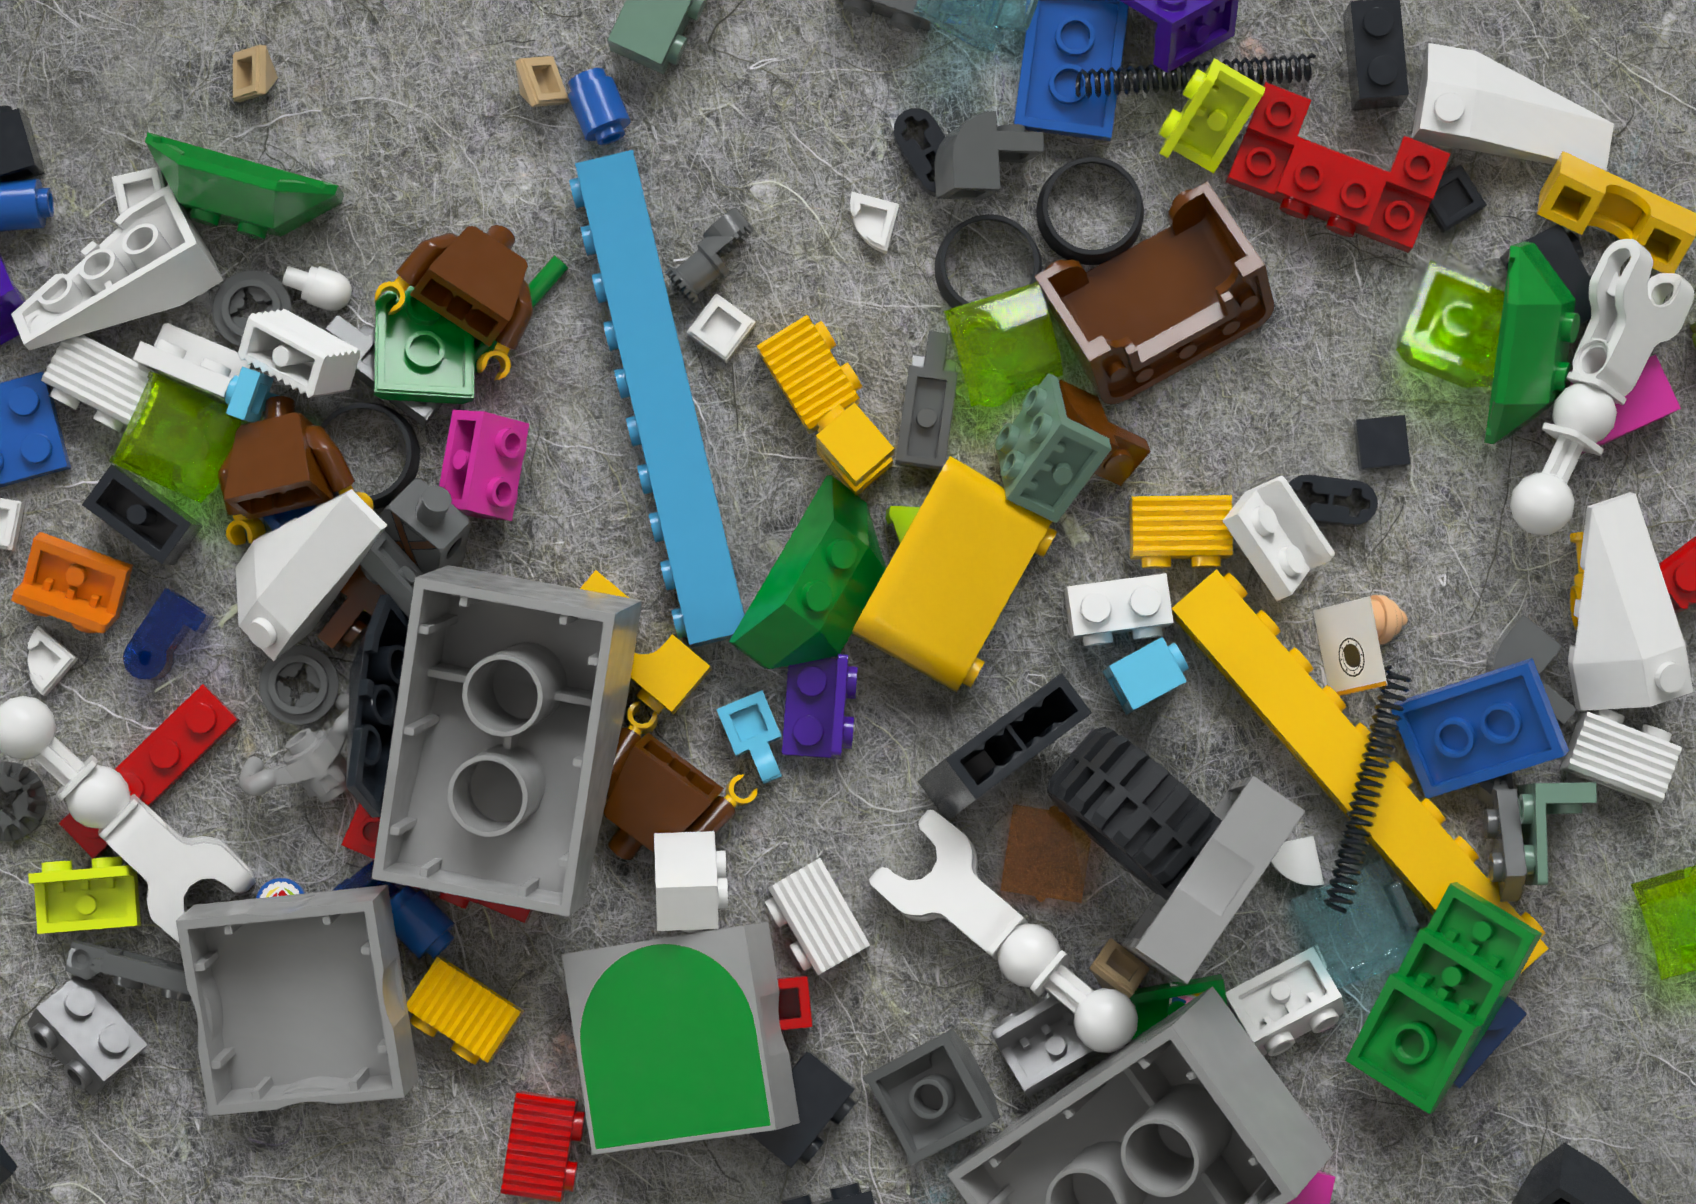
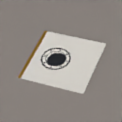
[1313,596,1387,696]

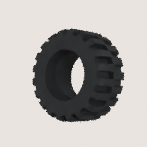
[1047,727,1222,901]

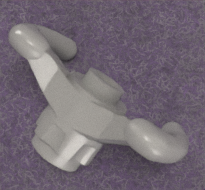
[239,694,349,803]

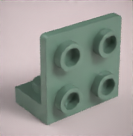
[995,373,1112,523]
[1517,782,1597,885]

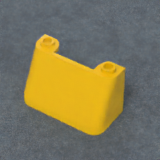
[852,456,1058,692]

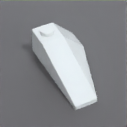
[1412,43,1614,171]
[11,185,224,350]
[235,489,387,661]
[1568,492,1693,711]

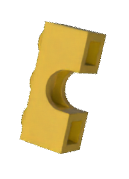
[1537,151,1696,274]
[816,402,895,496]
[580,570,712,715]

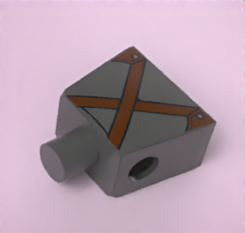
[379,478,471,574]

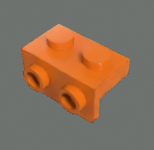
[11,532,133,633]

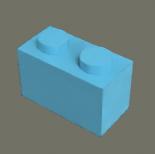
[1103,637,1189,715]

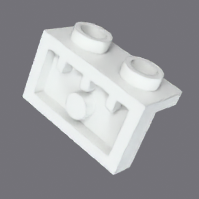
[133,323,253,401]
[1223,476,1335,601]
[1225,947,1345,1056]

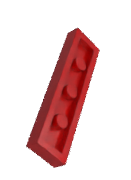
[59,684,240,859]

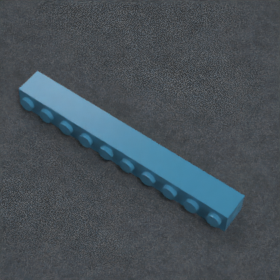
[569,150,744,648]

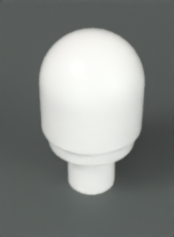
[282,266,352,311]

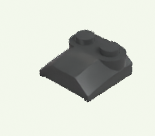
[862,1029,1000,1166]

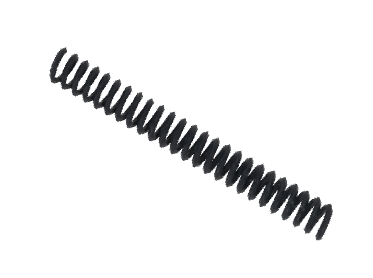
[1075,53,1316,98]
[1323,665,1412,914]

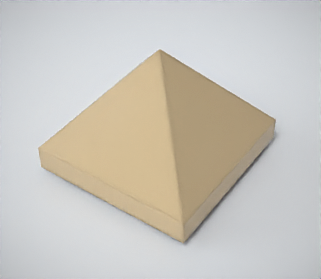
[233,45,278,102]
[515,56,569,107]
[1089,938,1150,998]

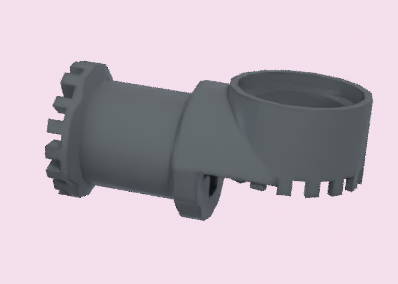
[665,208,754,305]

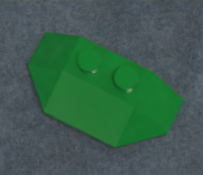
[145,132,344,240]
[1484,241,1580,444]
[729,475,886,669]

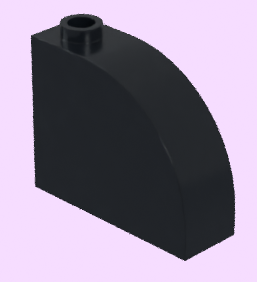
[917,673,1092,821]

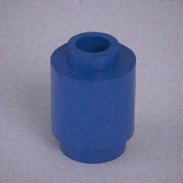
[568,68,631,145]
[0,179,54,232]
[390,886,455,959]

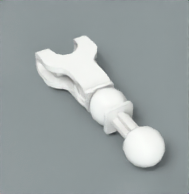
[1510,239,1694,535]
[0,696,256,944]
[869,810,1138,1053]

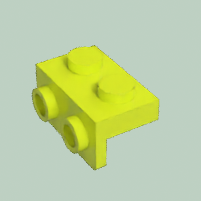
[1158,58,1265,174]
[28,856,141,934]

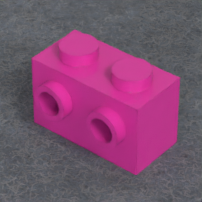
[439,410,529,521]

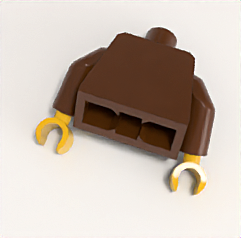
[374,225,533,381]
[218,396,374,545]
[603,701,758,860]

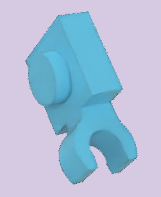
[225,366,279,423]
[716,690,782,784]

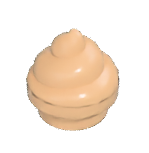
[1370,595,1408,645]

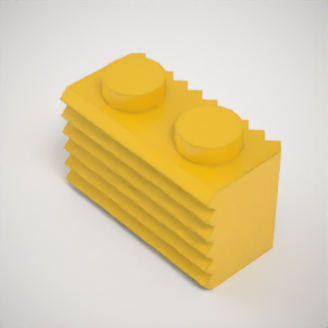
[757,315,863,434]
[1129,495,1233,569]
[407,956,524,1065]

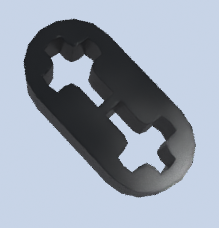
[893,108,945,197]
[1289,475,1378,527]

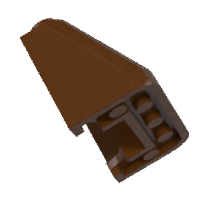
[1034,181,1274,405]

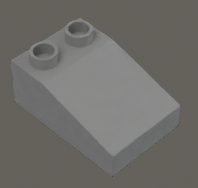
[372,565,642,917]
[947,986,1333,1204]

